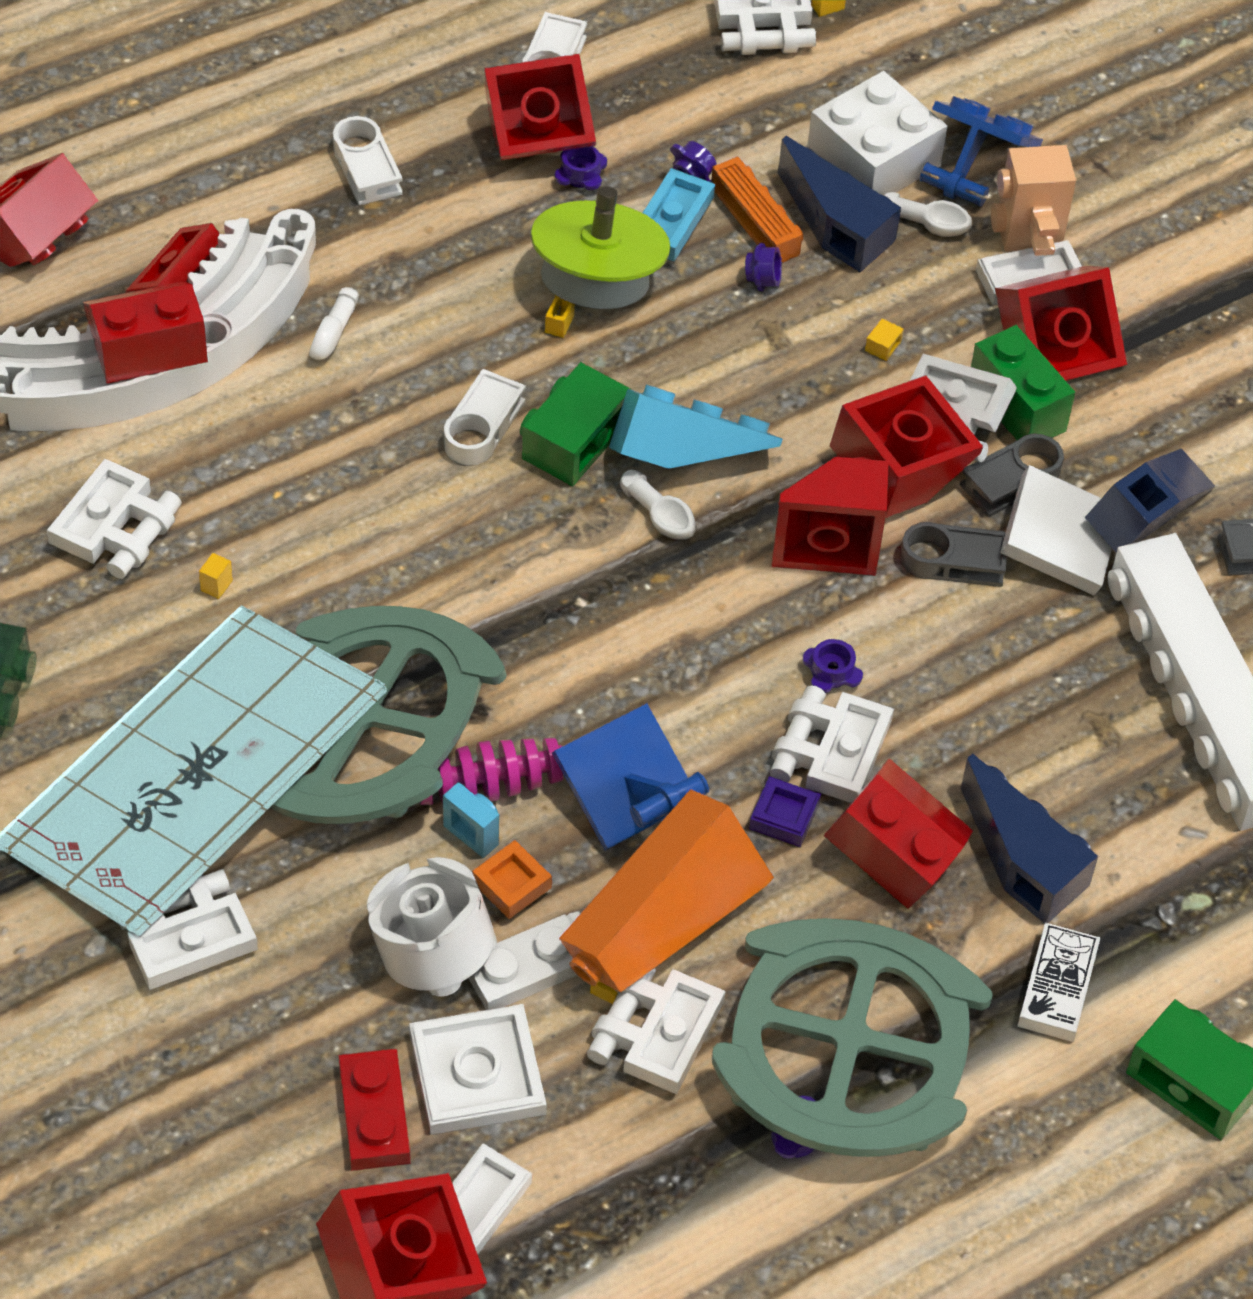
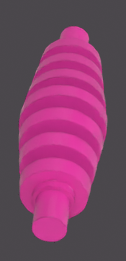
[419,738,563,805]

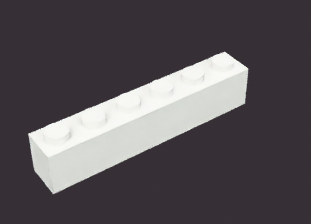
[1108,533,1253,831]

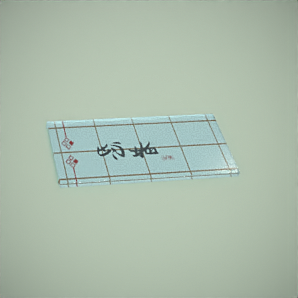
[0,605,387,936]

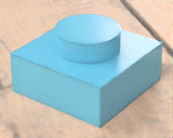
[443,782,499,858]

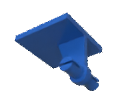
[919,96,1043,207]
[552,703,709,851]

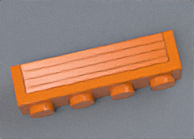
[711,156,803,262]

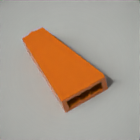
[559,789,774,992]

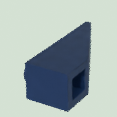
[778,135,901,273]
[1085,448,1215,553]
[960,753,1098,924]

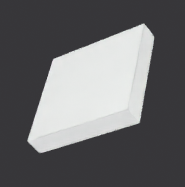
[1000,465,1112,595]
[409,1004,547,1135]

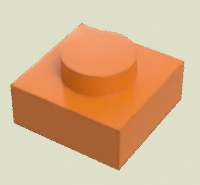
[472,840,552,919]

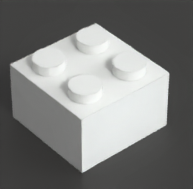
[807,71,947,195]

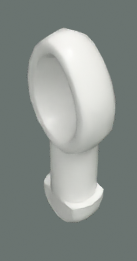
[885,192,972,237]
[309,287,359,360]
[620,469,696,540]

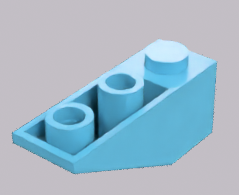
[609,384,783,469]

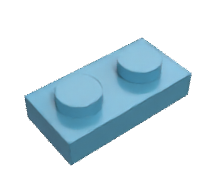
[643,168,715,261]

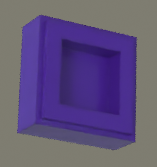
[749,776,821,847]

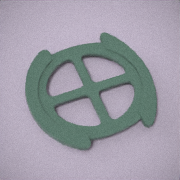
[270,606,507,824]
[712,918,992,1157]

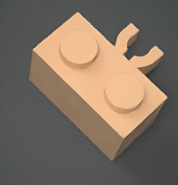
[991,145,1076,256]

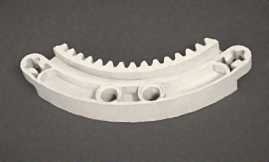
[0,209,316,431]

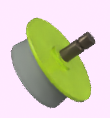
[531,186,670,309]

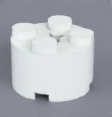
[367,857,497,997]

